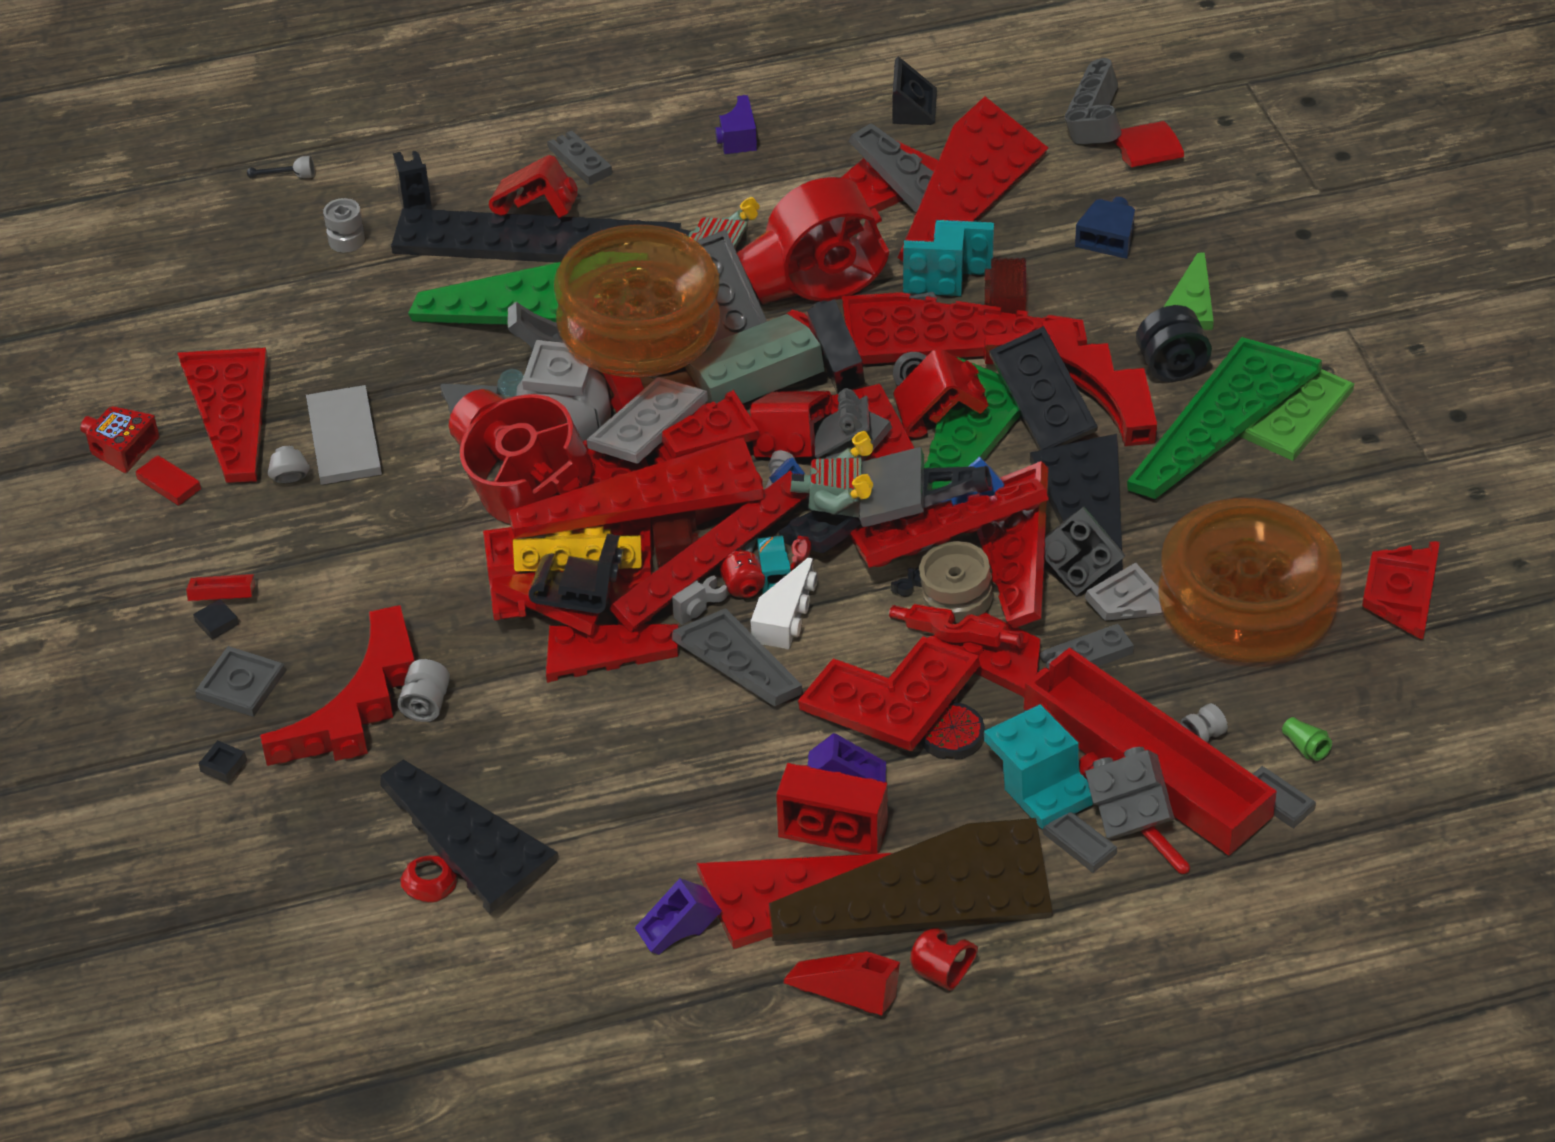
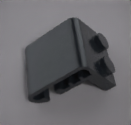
[529,534,624,613]

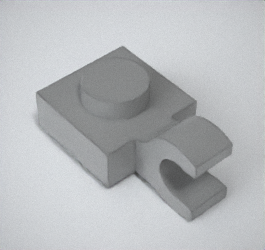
[672,576,728,625]

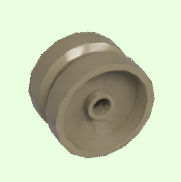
[919,541,993,624]

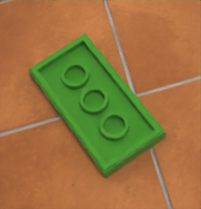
[1240,369,1354,461]

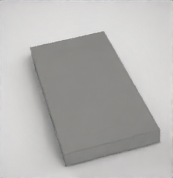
[587,377,708,464]
[306,385,382,485]

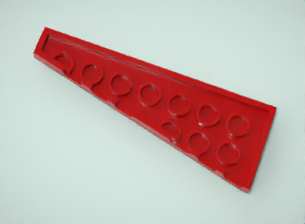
[509,437,764,539]

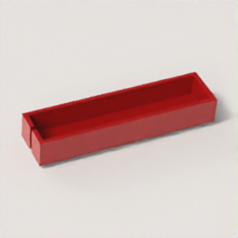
[1024,647,1277,855]

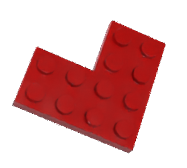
[798,636,980,751]

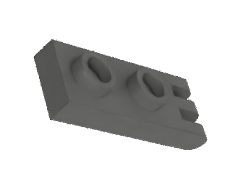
[547,131,612,185]
[1040,624,1134,669]

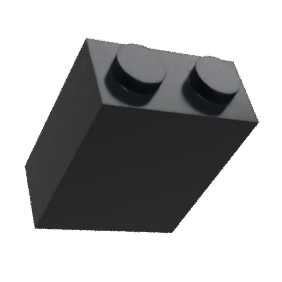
[807,299,865,394]

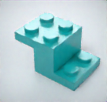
[903,220,994,296]
[984,704,1093,829]

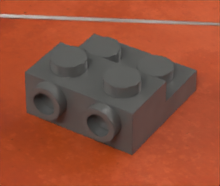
[1085,747,1174,840]

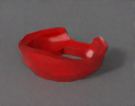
[400,855,457,902]

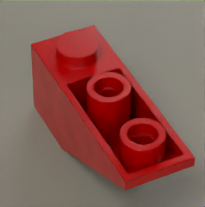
[784,951,900,1015]

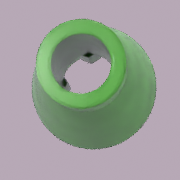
[1282,717,1332,761]

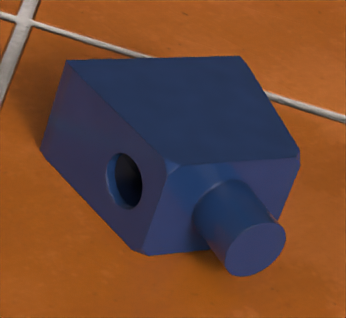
[1075,197,1135,259]

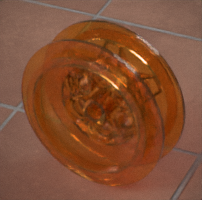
[1158,498,1342,662]

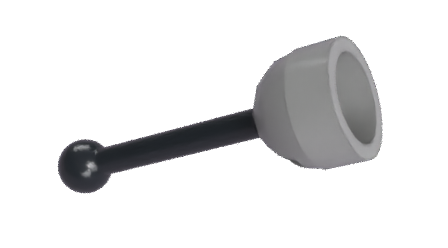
[247,155,315,179]

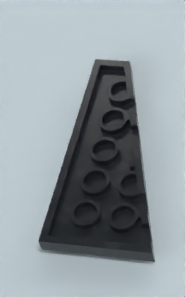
[1030,433,1123,588]
[380,759,558,914]

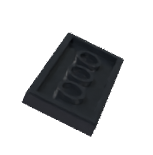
[989,326,1098,450]

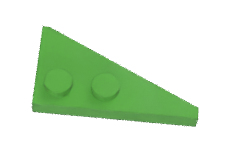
[1164,253,1213,330]

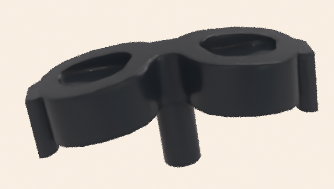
[891,567,922,596]

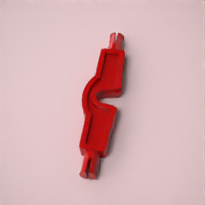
[889,604,1024,647]

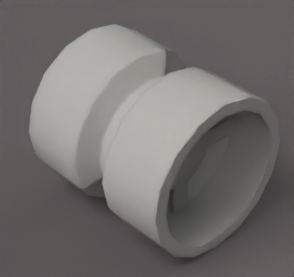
[323,198,365,253]
[398,659,450,722]

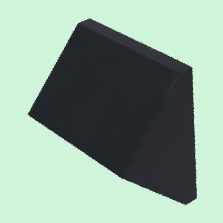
[892,56,937,125]

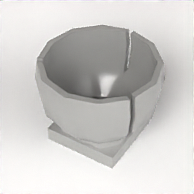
[516,340,611,441]

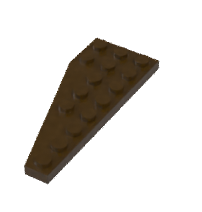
[769,818,1053,941]

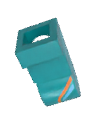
[757,536,791,594]

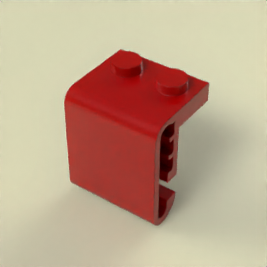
[489,155,578,218]
[893,349,989,438]
[750,391,832,457]

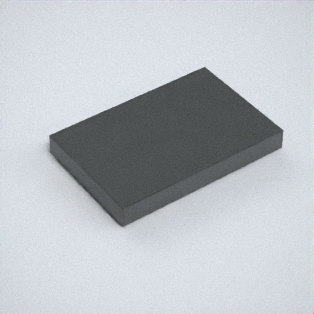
[860,447,924,527]

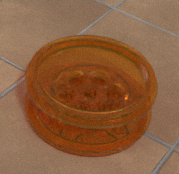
[554,225,720,377]

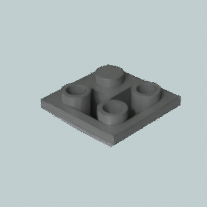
[1044,507,1126,596]

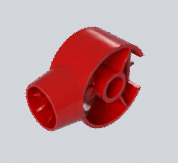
[737,177,890,305]
[448,389,592,524]

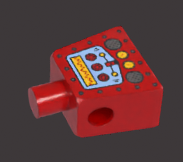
[80,406,160,474]

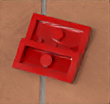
[1112,121,1184,167]

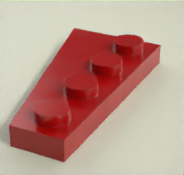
[546,624,679,683]

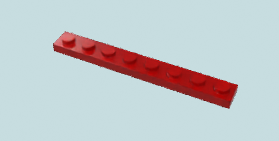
[609,471,809,632]

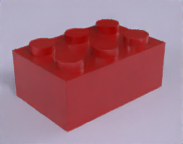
[776,763,888,854]

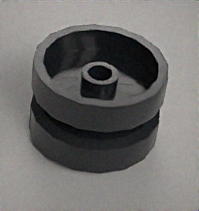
[1136,305,1212,383]

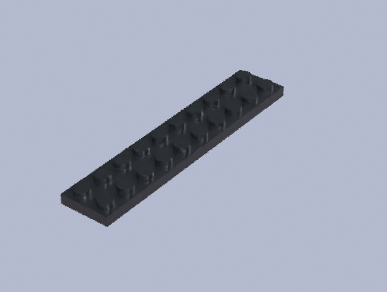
[391,208,681,263]

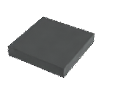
[195,646,286,717]

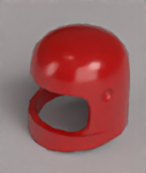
[910,928,978,991]

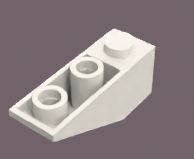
[751,558,818,649]

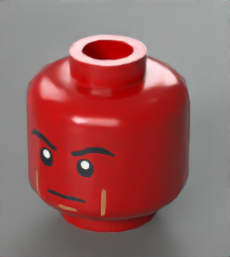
[720,550,765,598]

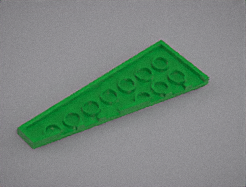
[1127,337,1322,499]

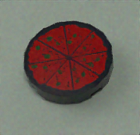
[920,702,985,760]

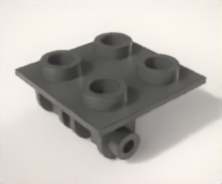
[815,388,869,458]

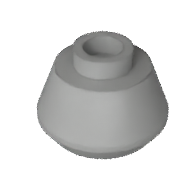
[268,446,310,483]

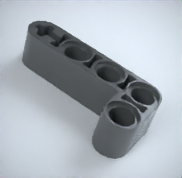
[1065,58,1122,144]

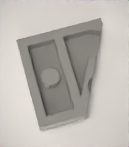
[1085,563,1175,621]

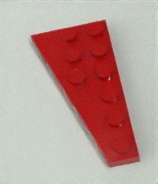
[849,479,1049,568]

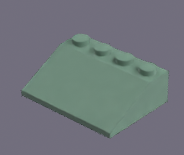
[681,314,824,404]

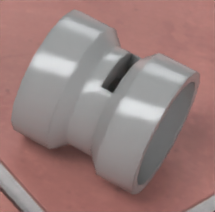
[1180,703,1228,742]

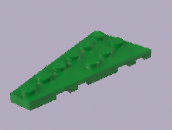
[924,357,1021,490]

